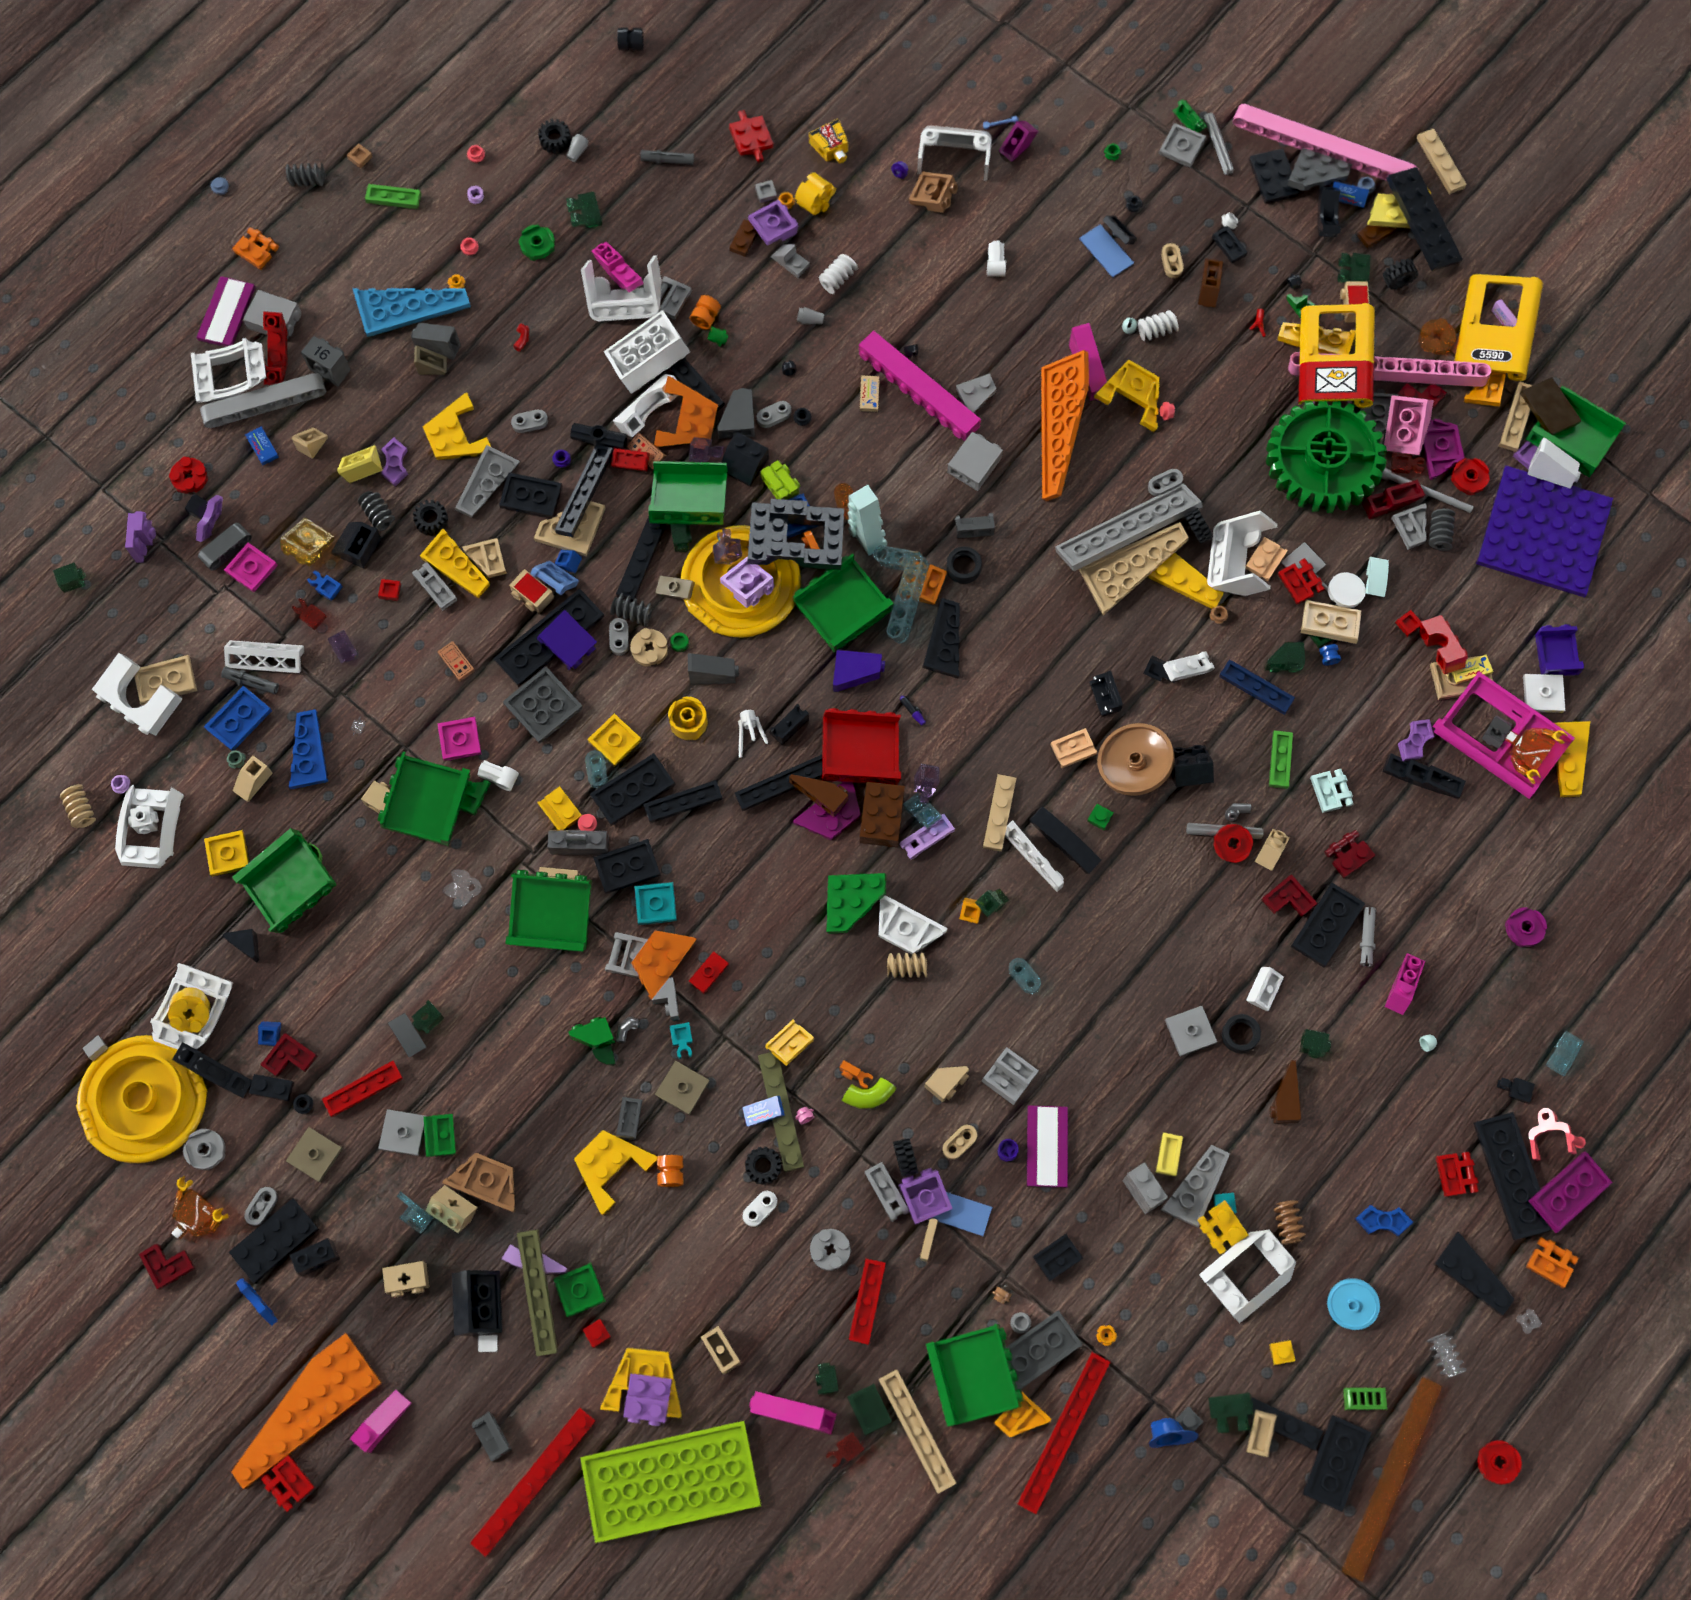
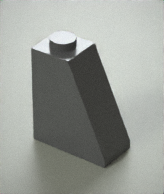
[411,323,461,360]
[718,388,755,439]
[688,653,739,685]

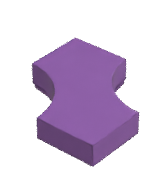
[381,438,408,486]
[196,495,223,542]
[1398,719,1435,761]

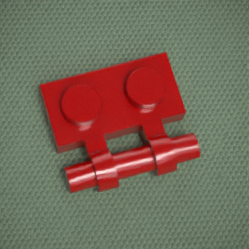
[1278,558,1325,605]
[1436,1152,1479,1197]
[261,1455,315,1512]

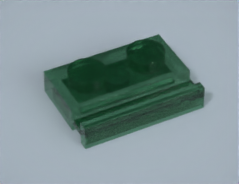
[847,1384,892,1436]

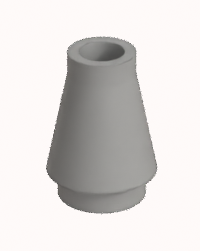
[566,134,589,162]
[797,307,824,325]

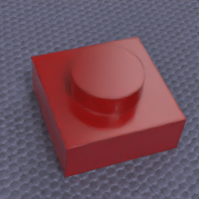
[378,579,401,601]
[1395,610,1421,637]
[583,1319,611,1348]

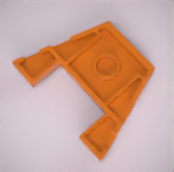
[654,376,718,447]

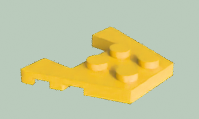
[1094,360,1159,432]
[423,393,491,460]
[574,1130,657,1215]
[600,1348,682,1418]

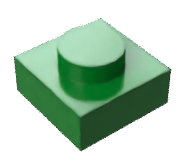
[1087,804,1114,831]

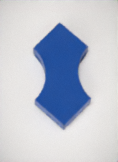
[1355,1205,1414,1237]
[236,1278,277,1326]

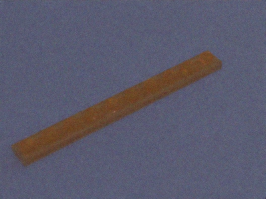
[1341,1377,1442,1582]

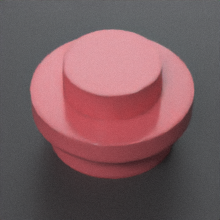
[467,145,485,163]
[461,238,479,255]
[1160,402,1175,420]
[578,814,597,831]

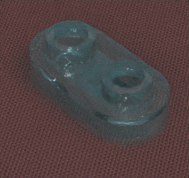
[585,750,608,788]
[1008,958,1041,994]

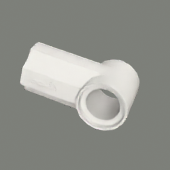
[987,241,1006,277]
[477,760,519,791]

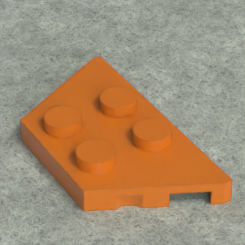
[631,931,696,1000]

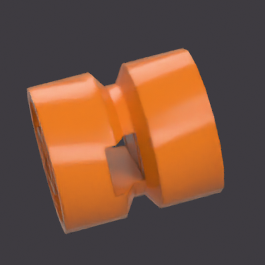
[689,295,721,330]
[657,1155,684,1187]

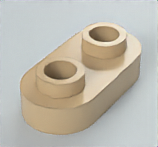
[1161,243,1183,278]
[943,1125,977,1160]

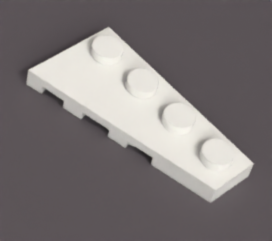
[1005,821,1064,892]

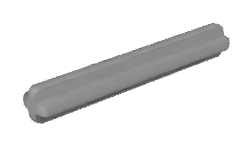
[1204,113,1234,175]
[1186,823,1263,839]

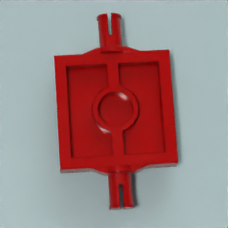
[729,110,773,163]

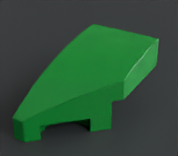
[1286,294,1321,318]

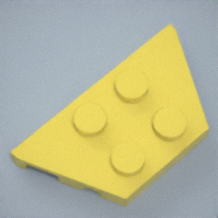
[1367,194,1410,228]

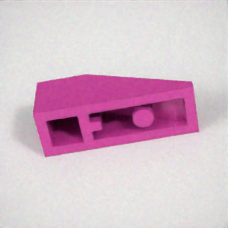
[350,1390,412,1453]

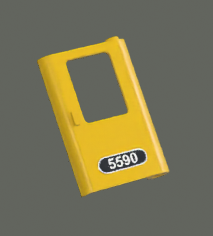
[1454,274,1543,381]

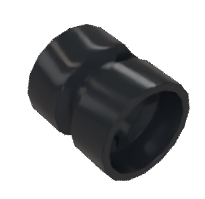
[617,27,644,51]

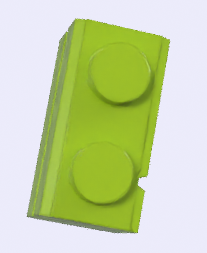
[761,460,800,500]

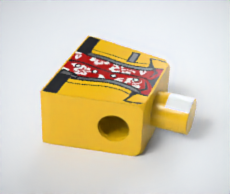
[809,119,848,163]

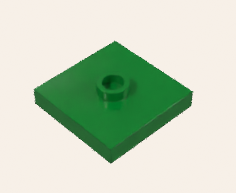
[553,1263,606,1318]

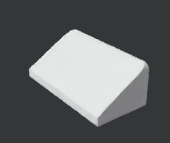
[1246,967,1284,1011]

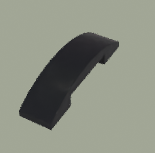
[172,1042,252,1098]

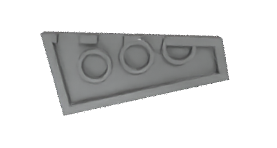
[455,445,520,518]
[1161,1145,1230,1228]

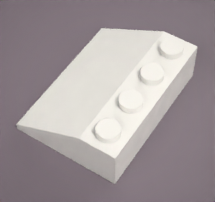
[604,310,690,394]

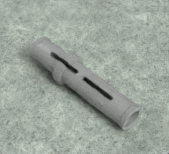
[1360,907,1376,967]

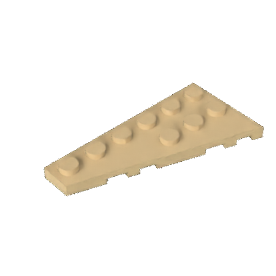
[1079,522,1188,616]

